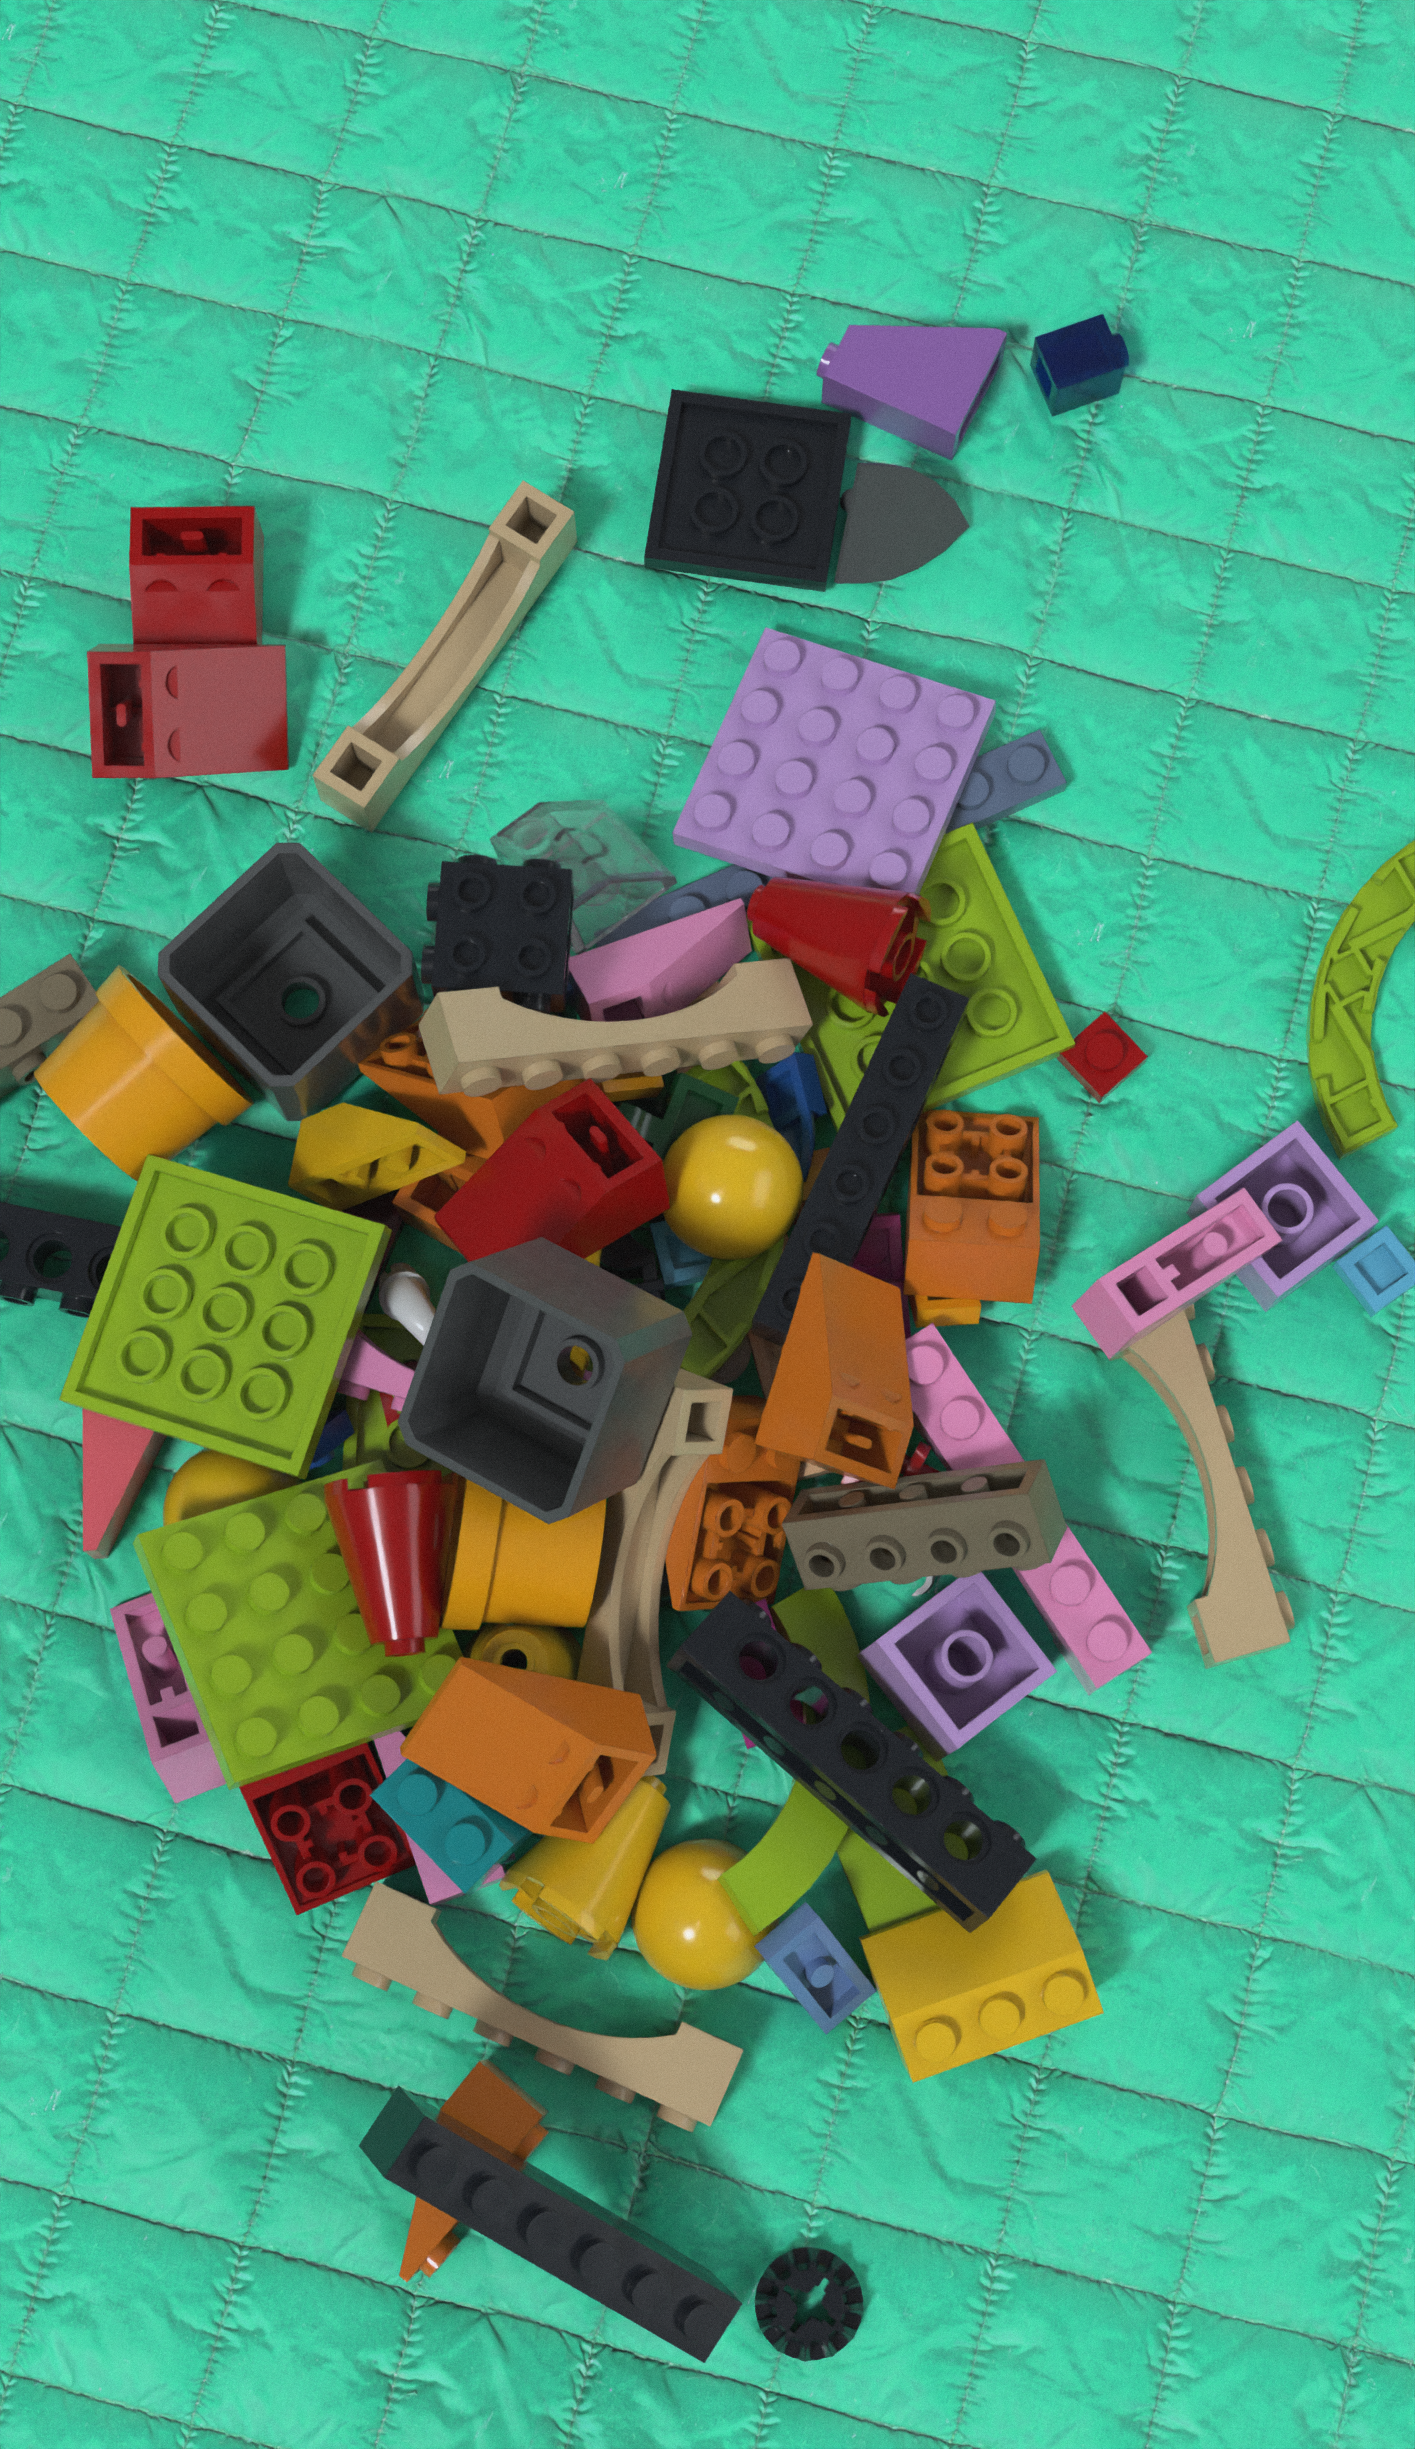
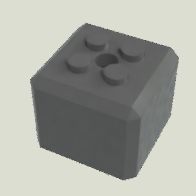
[158,843,424,1121]
[398,1237,692,1524]

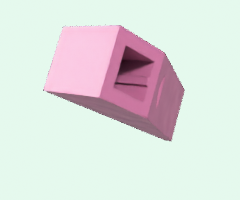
[568,898,752,1022]

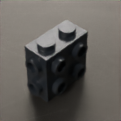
[421,855,575,1015]

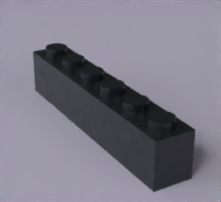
[359,2085,742,2363]

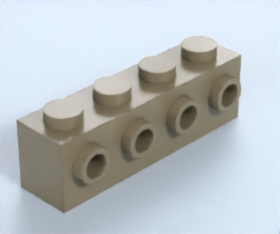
[0,954,99,1099]
[782,1459,1067,1591]

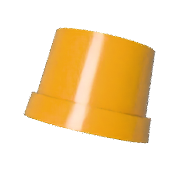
[34,965,254,1182]
[440,1474,607,1630]

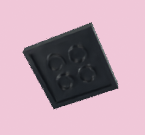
[644,389,852,592]

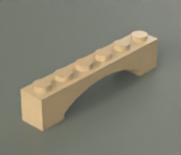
[312,481,577,833]
[418,958,813,1097]
[1109,1304,1295,1669]
[577,1368,733,1777]
[342,1881,744,2133]

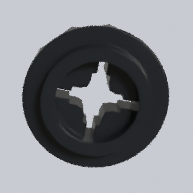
[755,2247,864,2362]

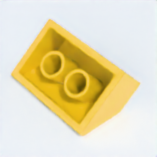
[859,1870,1104,2083]

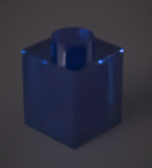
[1030,314,1129,417]

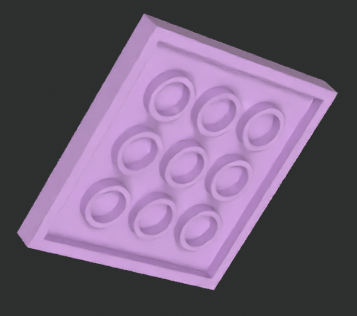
[672,627,996,895]

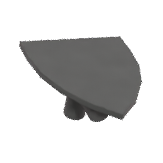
[834,463,969,584]

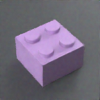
[1186,1120,1379,1312]
[856,1572,1057,1762]

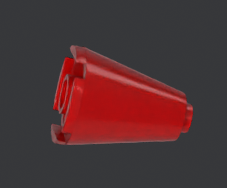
[747,877,931,1017]
[323,1470,458,1657]

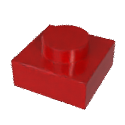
[1057,1012,1148,1104]

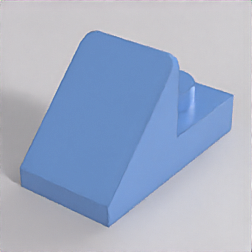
[754,1902,876,2035]

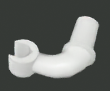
[378,1262,436,1346]

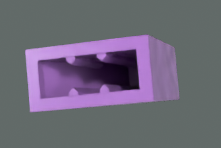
[817,325,1007,461]

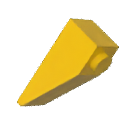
[288,1102,466,1211]

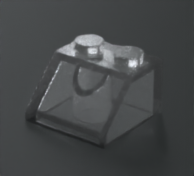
[490,799,677,955]

